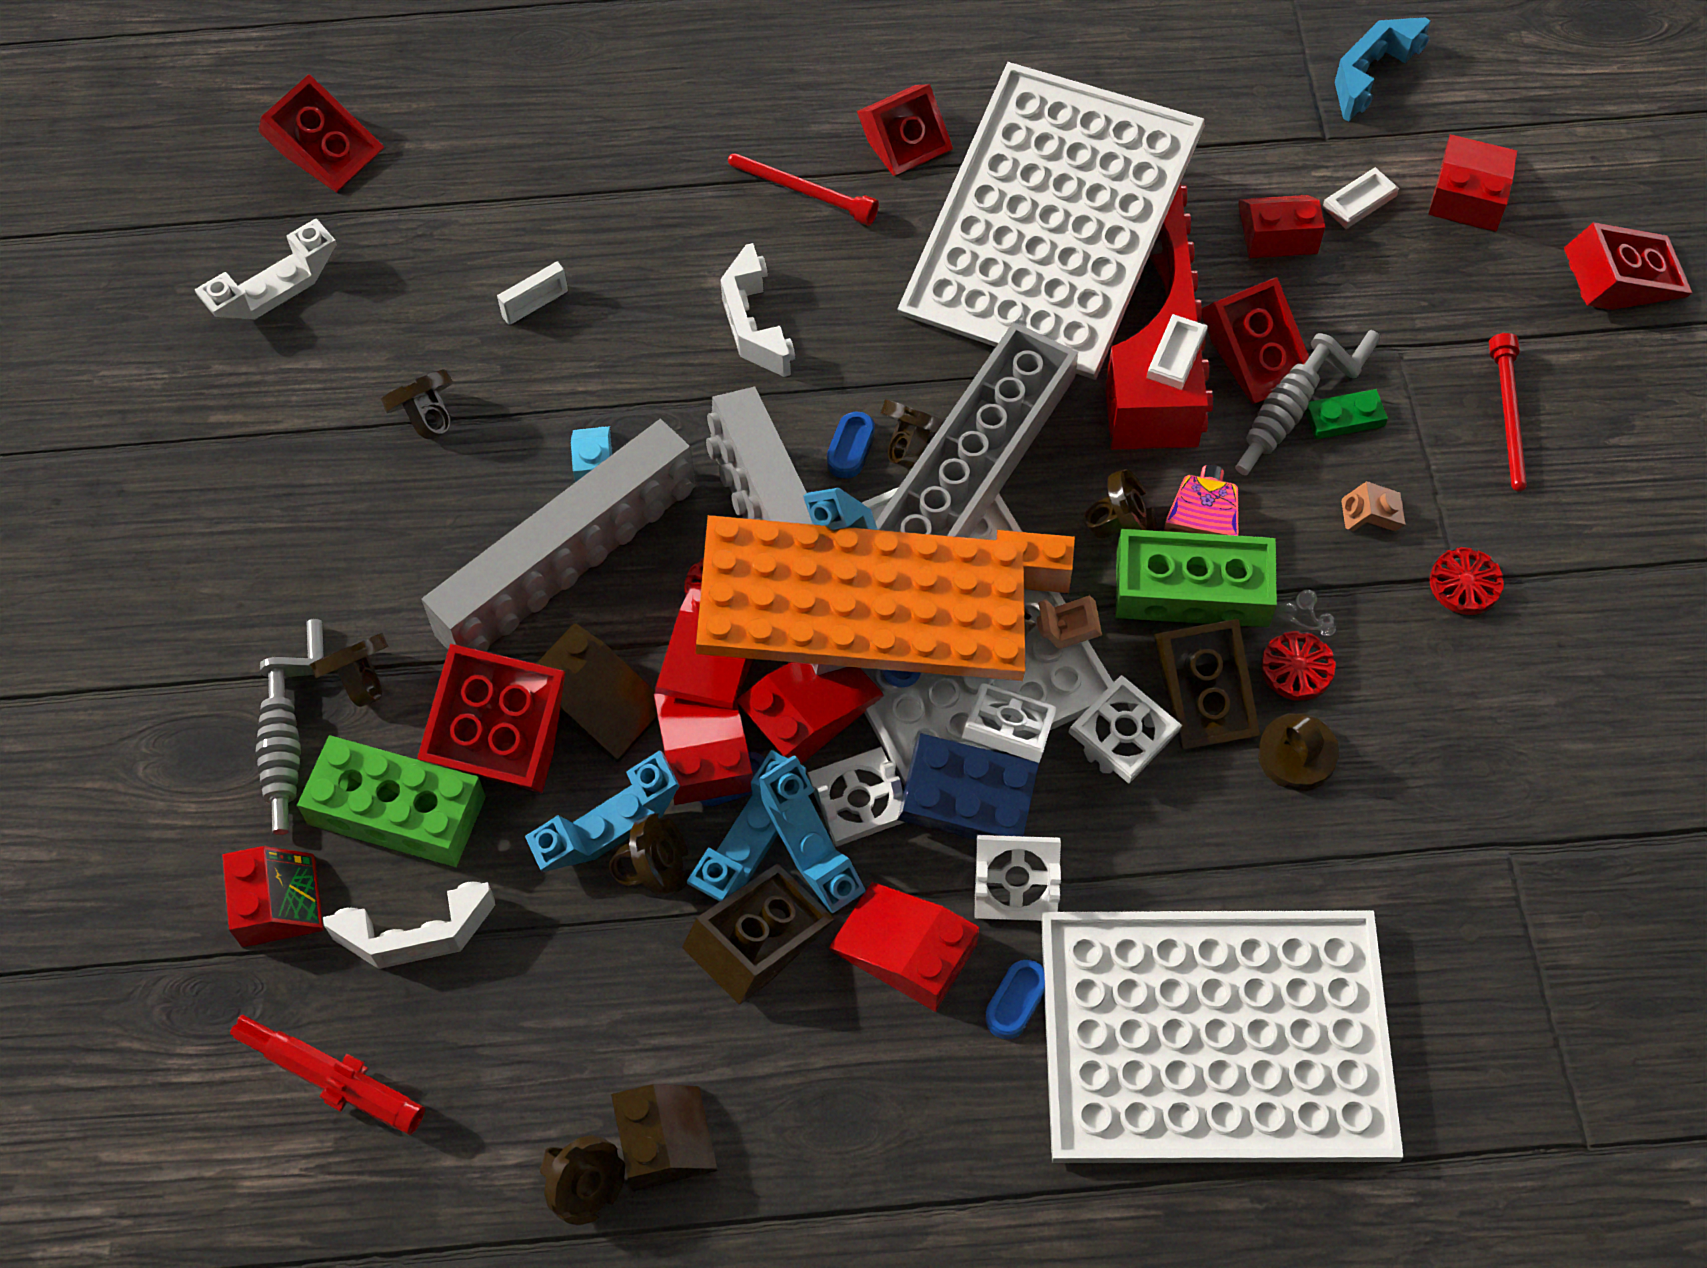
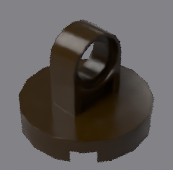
[381,369,453,440]
[880,399,945,468]
[1083,469,1157,538]
[310,633,389,707]
[1258,714,1339,791]
[609,813,690,896]
[540,1135,626,1226]

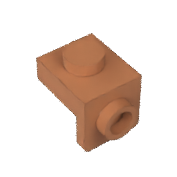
[1341,481,1405,531]
[1036,595,1102,649]

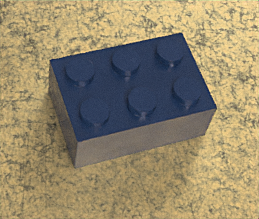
[897,733,1039,840]

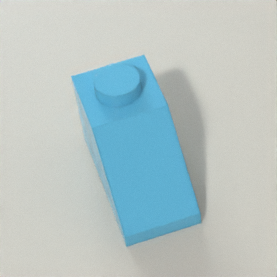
[571,426,612,482]

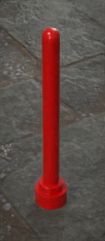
[728,153,879,226]
[1489,333,1527,492]

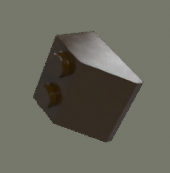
[611,1084,718,1191]

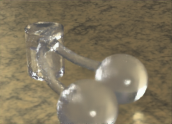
[1277,590,1336,636]

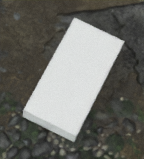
[1322,167,1399,229]
[497,262,568,325]
[1146,314,1208,390]

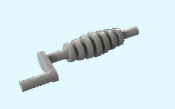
[1235,330,1381,475]
[256,619,324,835]

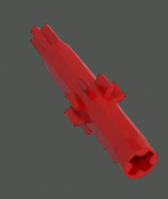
[230,1015,425,1135]

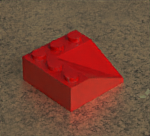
[417,644,565,793]

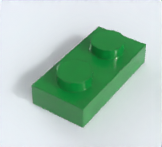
[1305,389,1388,440]

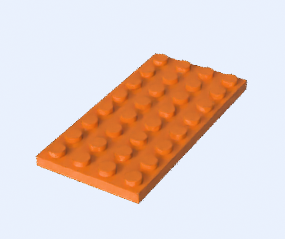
[695,515,1025,681]

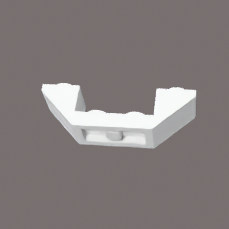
[195,219,337,320]
[721,243,795,377]
[323,882,495,969]

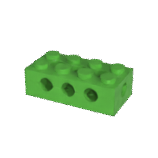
[1115,529,1277,627]
[297,735,486,867]

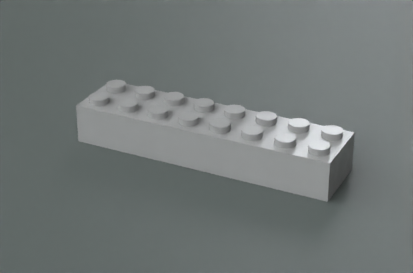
[875,321,1079,538]
[706,387,847,675]
[421,419,695,652]

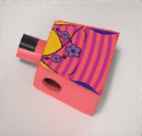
[1164,465,1238,536]

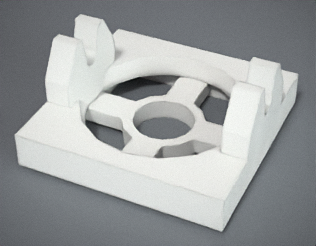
[1068,675,1182,783]
[962,683,1056,763]
[807,747,904,847]
[974,835,1061,921]

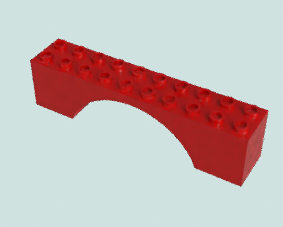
[1105,175,1213,450]

